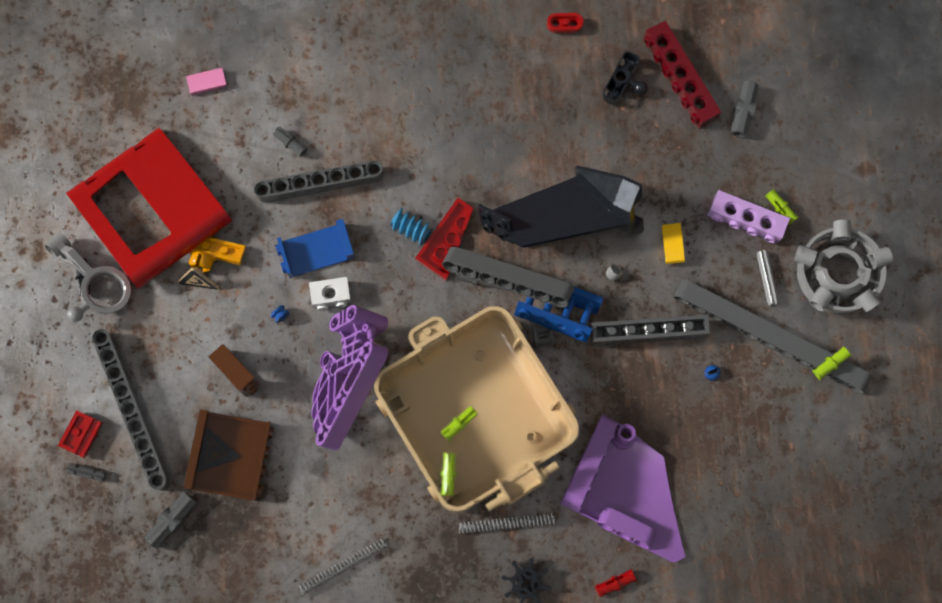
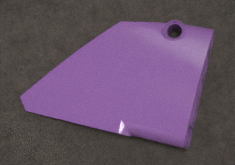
[560,415,685,563]

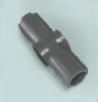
[730,80,759,138]
[144,492,198,549]

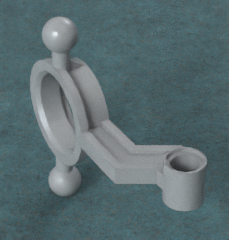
[44,233,131,322]

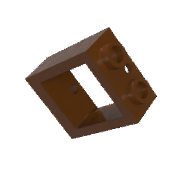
[208,344,260,397]

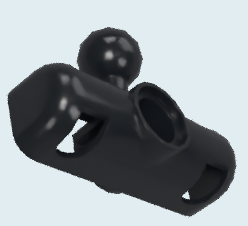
[602,51,648,104]

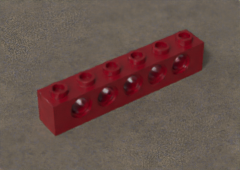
[644,20,722,129]

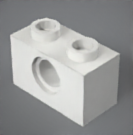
[309,277,352,311]

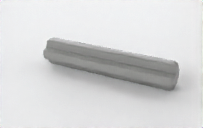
[757,250,779,306]

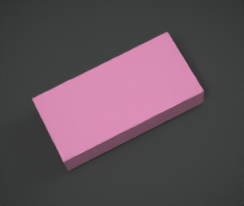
[186,68,227,95]

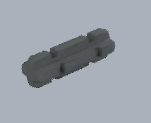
[67,463,106,482]

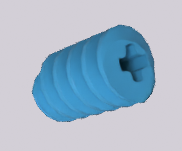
[390,207,433,246]

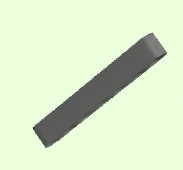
[254,160,384,203]
[442,247,574,307]

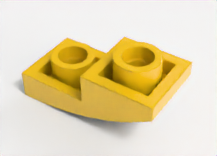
[662,223,685,264]

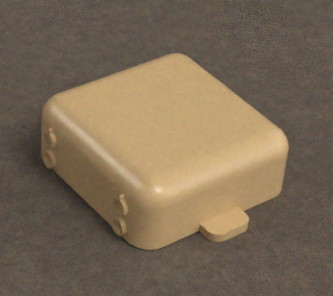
[374,306,579,513]

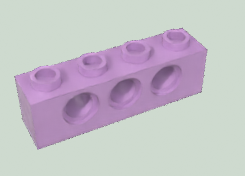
[707,190,790,243]

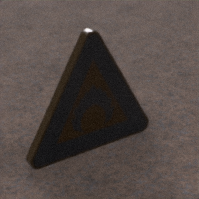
[197,429,239,472]

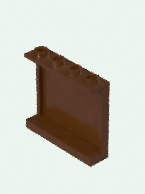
[183,409,274,501]

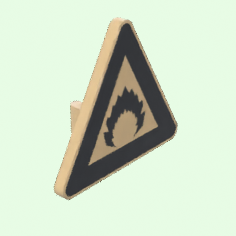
[177,267,219,290]

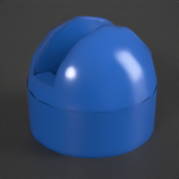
[704,365,721,381]

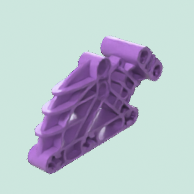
[311,305,388,450]

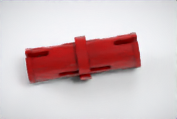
[595,569,636,598]

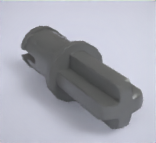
[273,126,307,157]

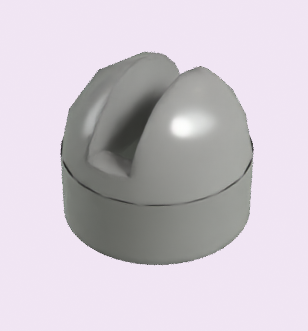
[606,264,623,281]

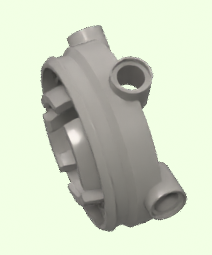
[794,220,893,313]

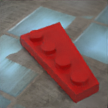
[415,198,473,281]

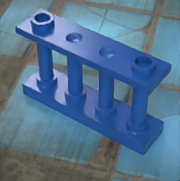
[514,286,603,343]

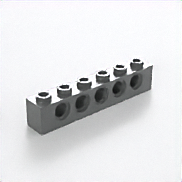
[590,315,710,346]

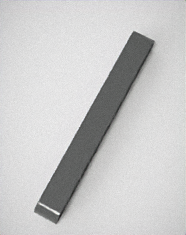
[92,329,170,491]

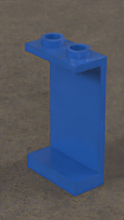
[275,219,355,278]

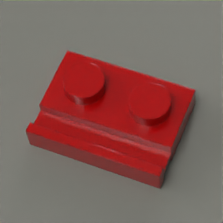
[58,410,103,458]

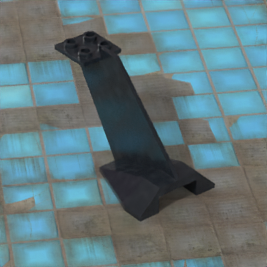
[478,165,644,248]

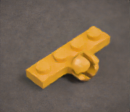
[170,233,246,272]

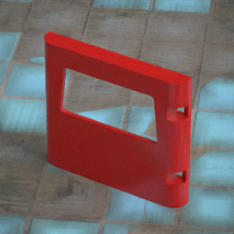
[66,127,232,289]

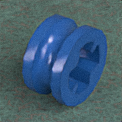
[270,305,290,324]

